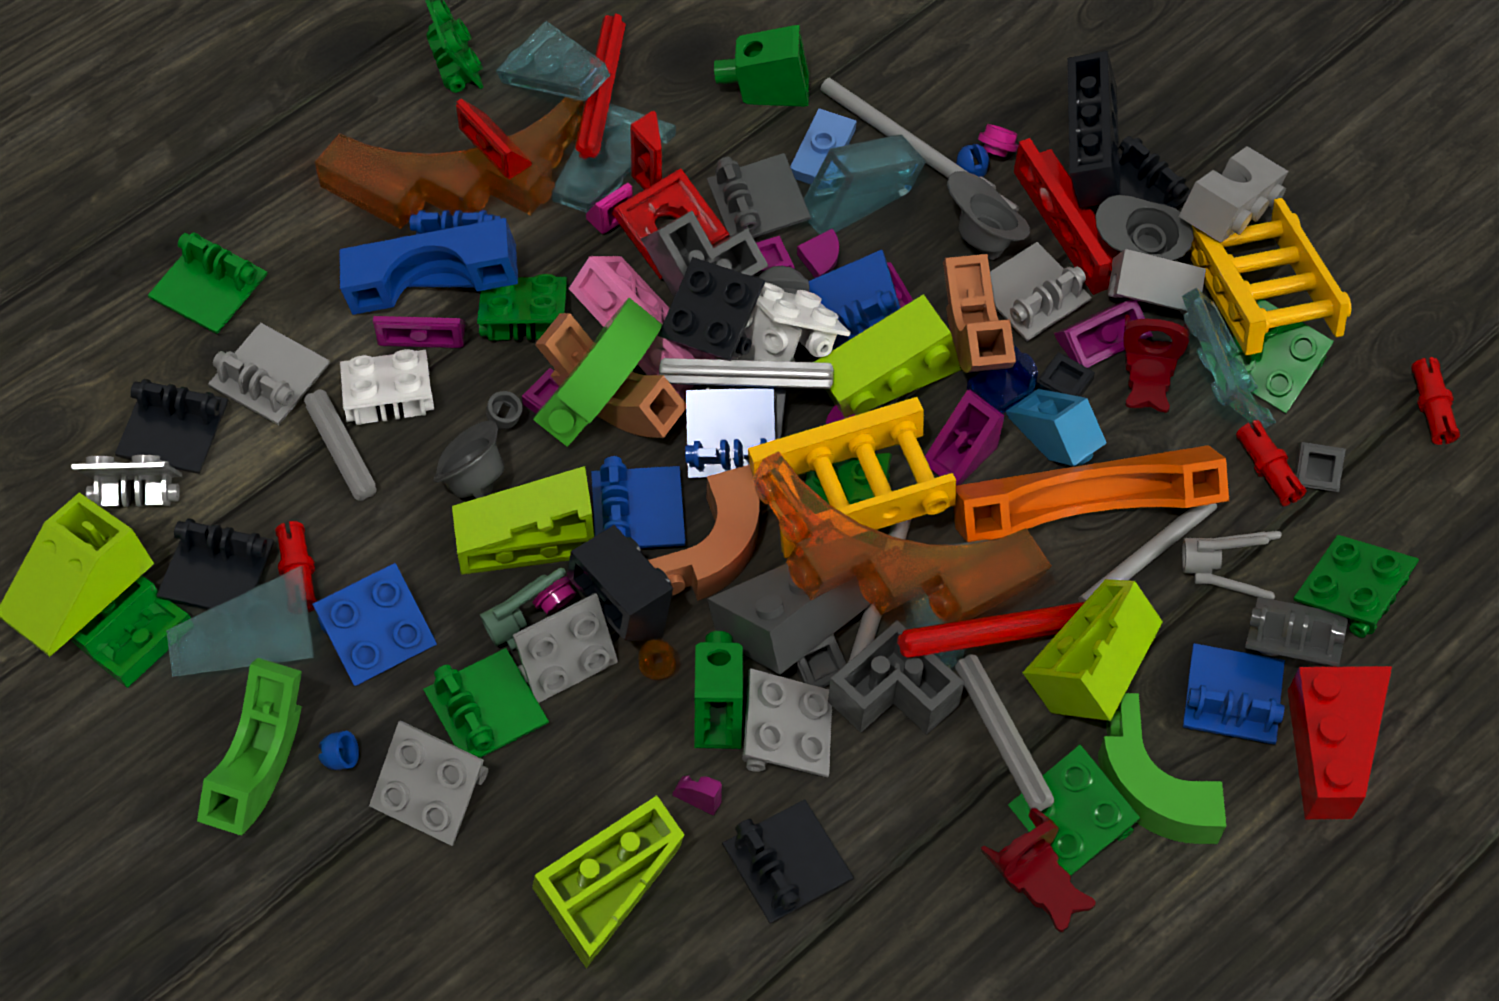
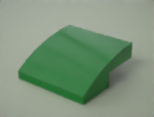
[70,575,195,688]

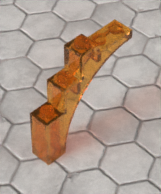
[315,93,584,229]
[752,451,1052,623]

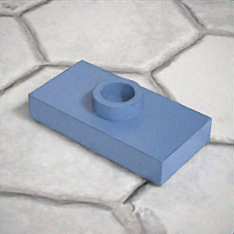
[790,109,856,190]

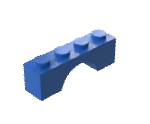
[340,218,518,315]

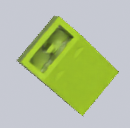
[0,492,154,657]

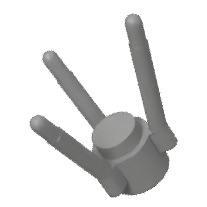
[1182,531,1282,599]

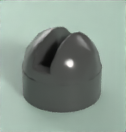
[486,391,522,430]

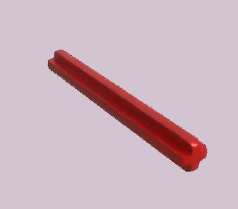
[575,13,626,160]
[897,602,1085,658]

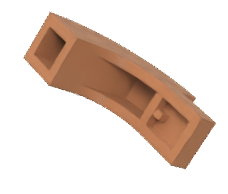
[943,254,1016,373]
[535,313,686,438]
[648,465,760,601]

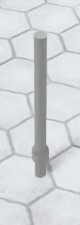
[820,77,1019,213]

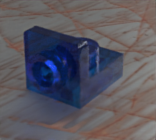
[966,344,1038,414]

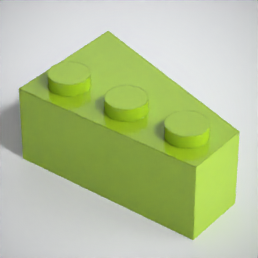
[815,294,961,418]
[452,466,594,575]
[1022,579,1163,721]
[532,795,684,969]

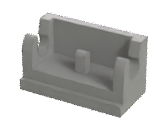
[1108,249,1206,316]

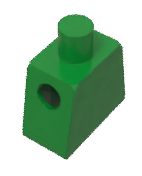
[714,25,809,107]
[694,631,743,749]

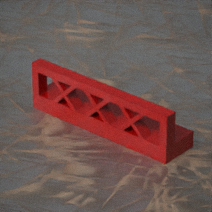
[1014,138,1120,295]

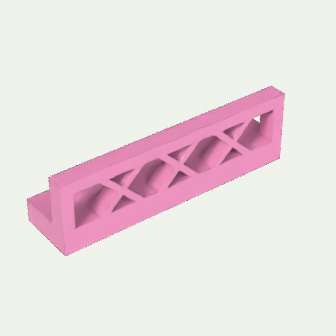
[569,256,718,400]

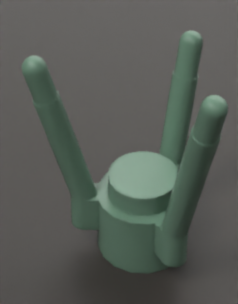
[480,568,566,651]

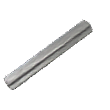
[659,358,834,389]
[955,654,1054,812]

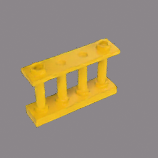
[1187,198,1351,355]
[748,397,956,558]

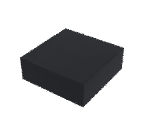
[1035,352,1095,397]

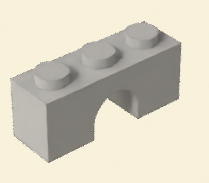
[1178,146,1289,243]

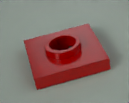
[612,168,729,280]

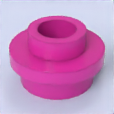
[978,124,1018,157]
[533,576,576,615]

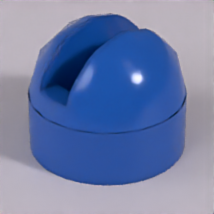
[956,144,989,177]
[318,731,359,770]

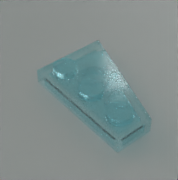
[496,21,610,101]
[551,103,676,213]
[1182,288,1276,429]
[166,566,314,677]

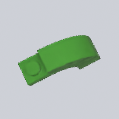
[533,297,663,447]
[197,658,302,836]
[1098,693,1226,844]

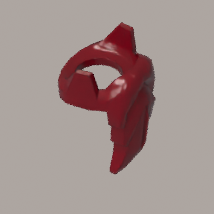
[1123,315,1189,413]
[981,808,1096,932]

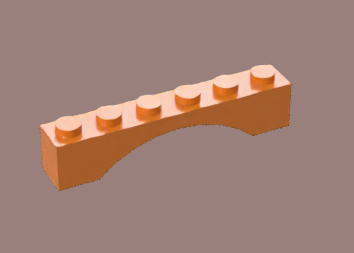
[953,445,1229,543]

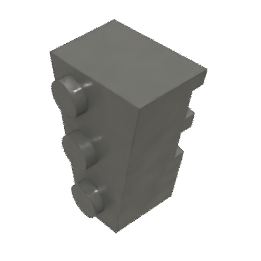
[707,542,877,674]

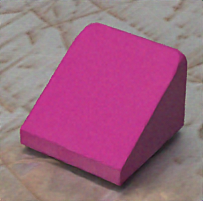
[586,183,633,234]

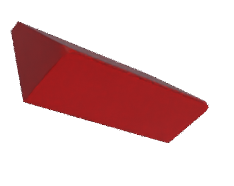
[456,98,532,180]
[630,111,662,190]

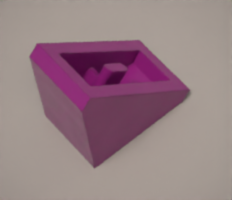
[925,390,1005,486]

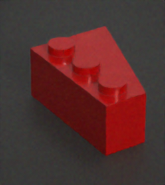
[1287,666,1392,820]

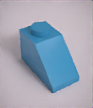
[1006,389,1107,466]

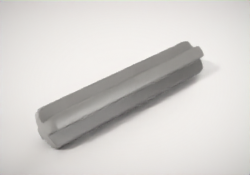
[304,389,377,501]

